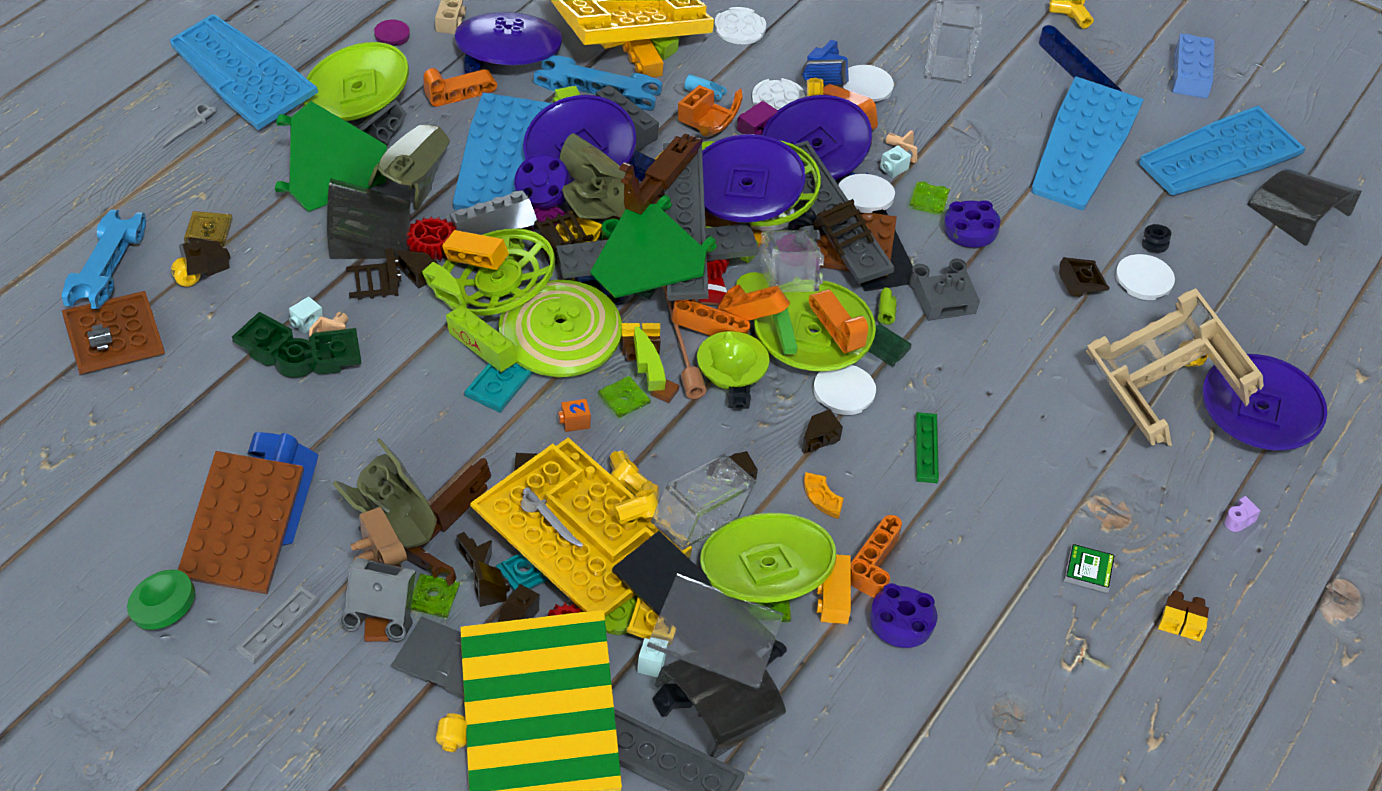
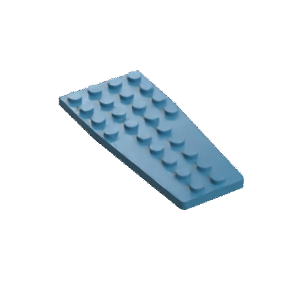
[170,14,318,130]
[1031,76,1144,210]
[453,92,552,210]
[1139,106,1305,195]

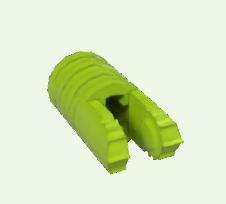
[878,288,897,325]

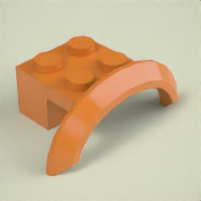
[678,85,743,137]

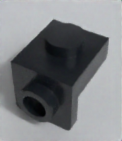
[728,385,751,409]
[653,683,696,717]

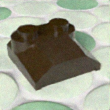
[1059,257,1110,297]

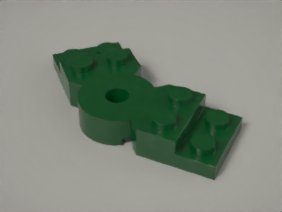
[232,311,361,378]

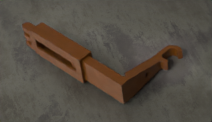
[619,133,703,214]
[403,458,491,586]

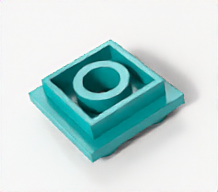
[496,553,549,591]

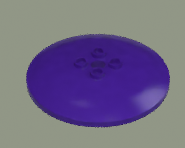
[455,12,562,65]
[523,95,637,182]
[762,95,872,180]
[702,134,805,222]
[1202,354,1327,450]

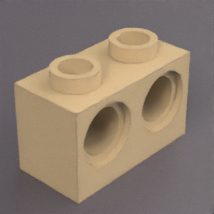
[435,0,466,34]

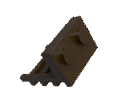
[813,199,874,257]
[533,211,594,265]
[346,248,402,300]

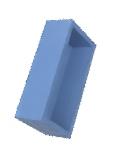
[1172,33,1215,99]

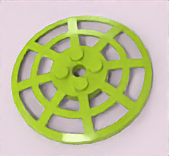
[442,228,555,316]

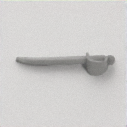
[163,104,217,148]
[521,488,583,547]

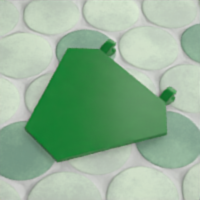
[275,101,387,212]
[590,195,717,298]

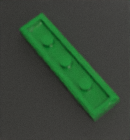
[915,412,939,484]

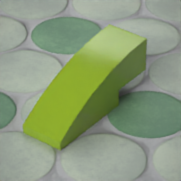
[422,262,467,308]
[634,327,666,391]

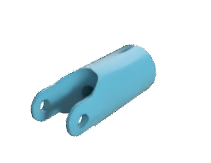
[684,74,727,100]

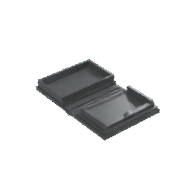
[391,617,464,699]

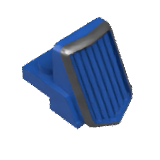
[801,40,849,86]

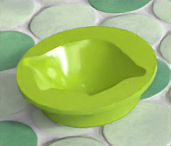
[697,331,769,390]

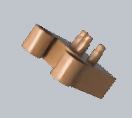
[350,507,407,567]

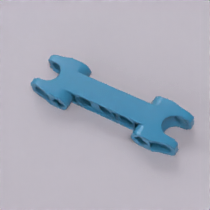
[534,55,662,111]
[62,209,146,309]

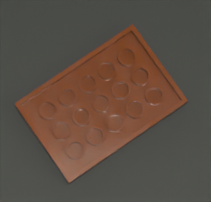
[178,451,304,594]

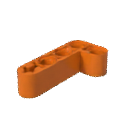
[423,68,497,107]
[823,84,878,131]
[718,285,790,321]
[809,289,868,353]
[671,299,750,336]
[851,515,902,598]

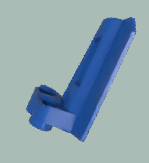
[247,432,319,545]

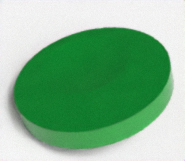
[127,570,195,630]

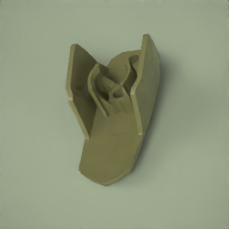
[368,125,450,210]
[560,133,626,219]
[332,438,437,549]

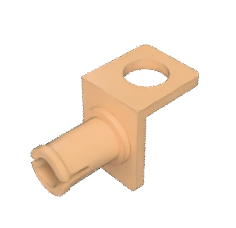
[886,130,917,163]
[309,312,348,337]

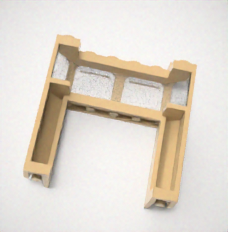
[1086,288,1264,446]

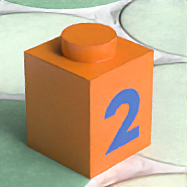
[558,399,591,432]

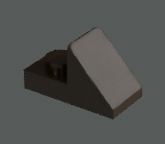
[456,532,492,572]

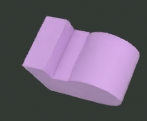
[1224,496,1261,532]

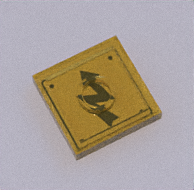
[184,211,233,247]

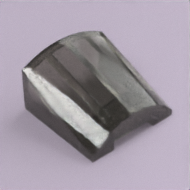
[1247,169,1362,246]
[327,178,411,259]
[654,638,786,759]

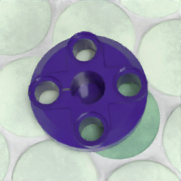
[514,153,571,210]
[944,200,1001,248]
[870,583,938,648]

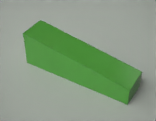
[773,308,797,355]

